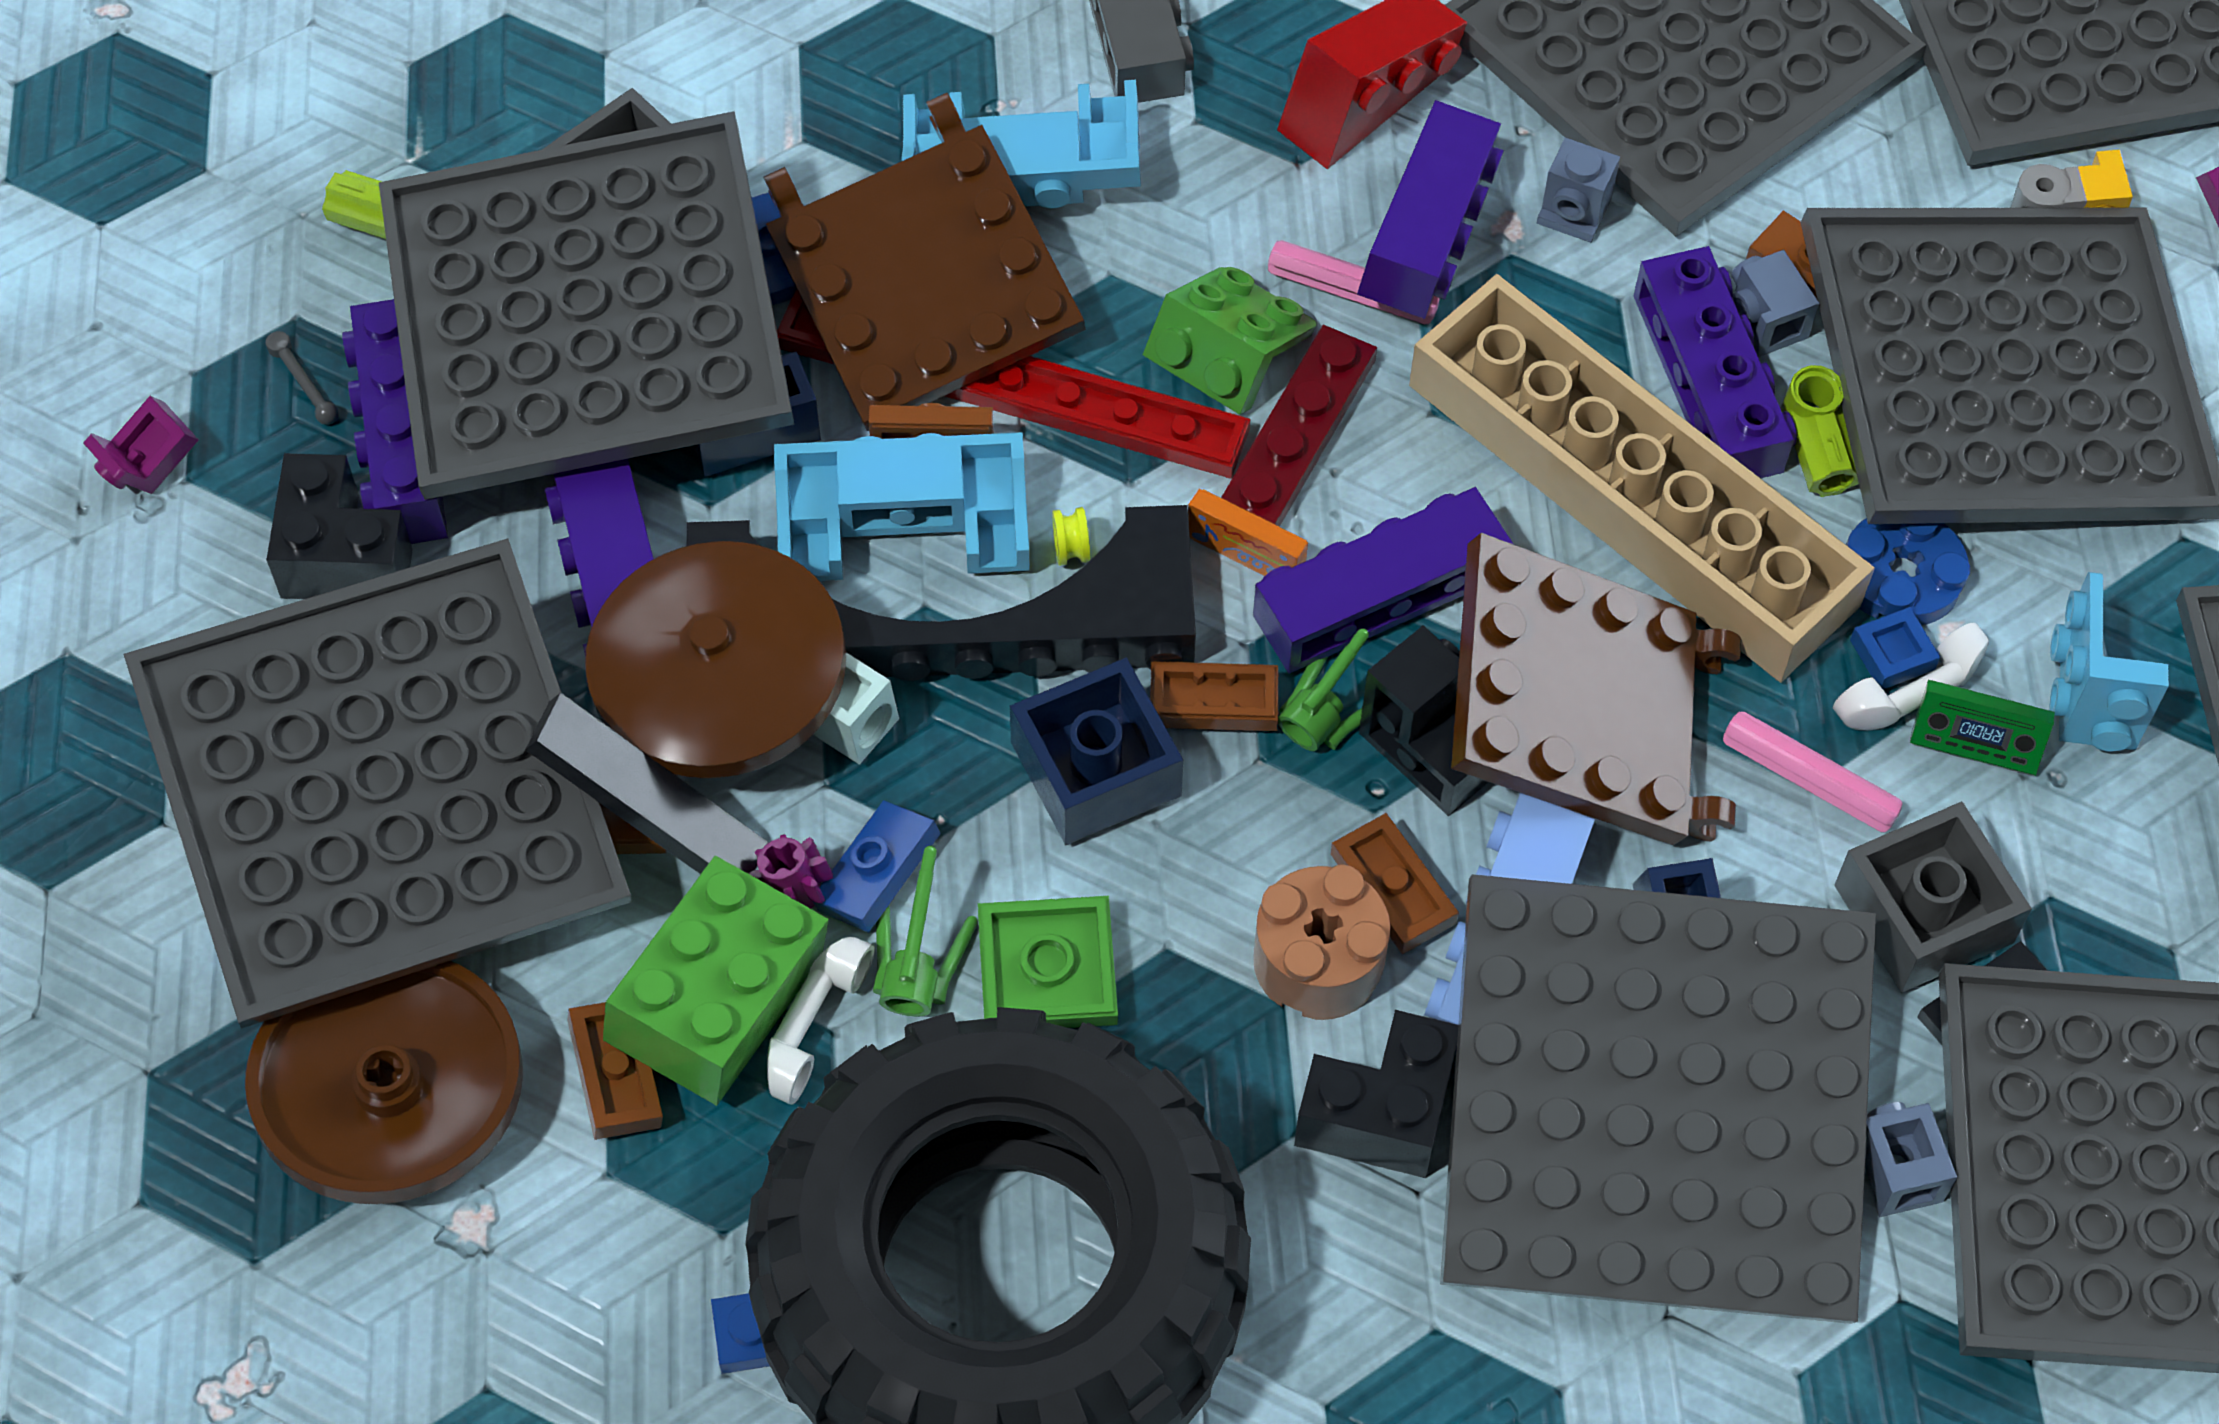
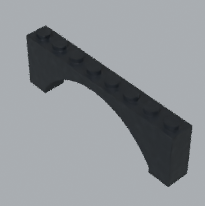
[686,505,1196,681]

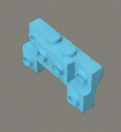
[902,80,1141,209]
[774,432,1030,581]

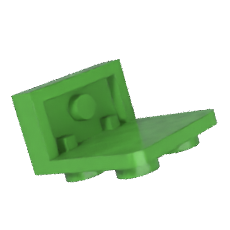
[1142,267,1317,415]

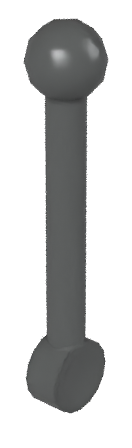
[266,331,339,425]

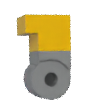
[2010,149,2133,208]

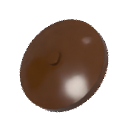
[585,541,846,778]
[245,961,523,1204]

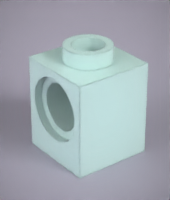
[813,653,899,765]

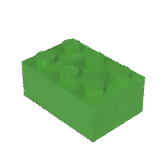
[603,855,829,1106]

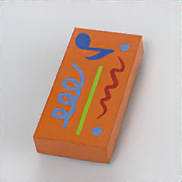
[1188,489,1308,576]

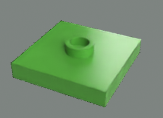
[977,896,1118,1028]

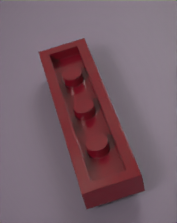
[1221,324,1377,527]

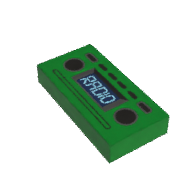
[1910,679,2055,776]

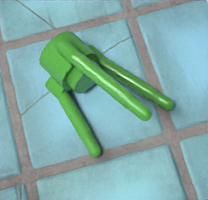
[1278,629,1369,751]
[873,846,978,1017]

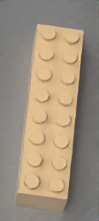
[1409,274,1875,683]

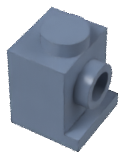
[1536,137,1620,243]
[1731,250,1819,357]
[1865,1102,1957,1218]

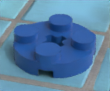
[1846,518,1970,626]

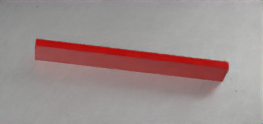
[777,290,1251,479]

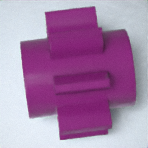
[748,834,833,909]

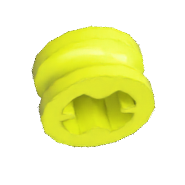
[1052,507,1090,566]

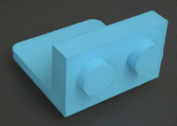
[2049,572,2169,752]

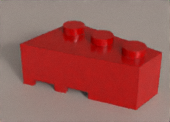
[1277,0,1468,169]

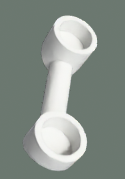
[1833,623,1989,731]
[767,937,875,1105]

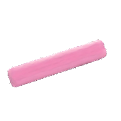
[1268,240,1439,325]
[1723,712,1903,832]

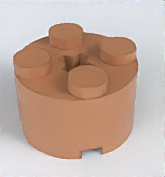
[1253,864,1390,1020]

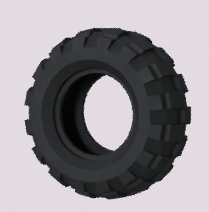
[745,1007,1251,1424]

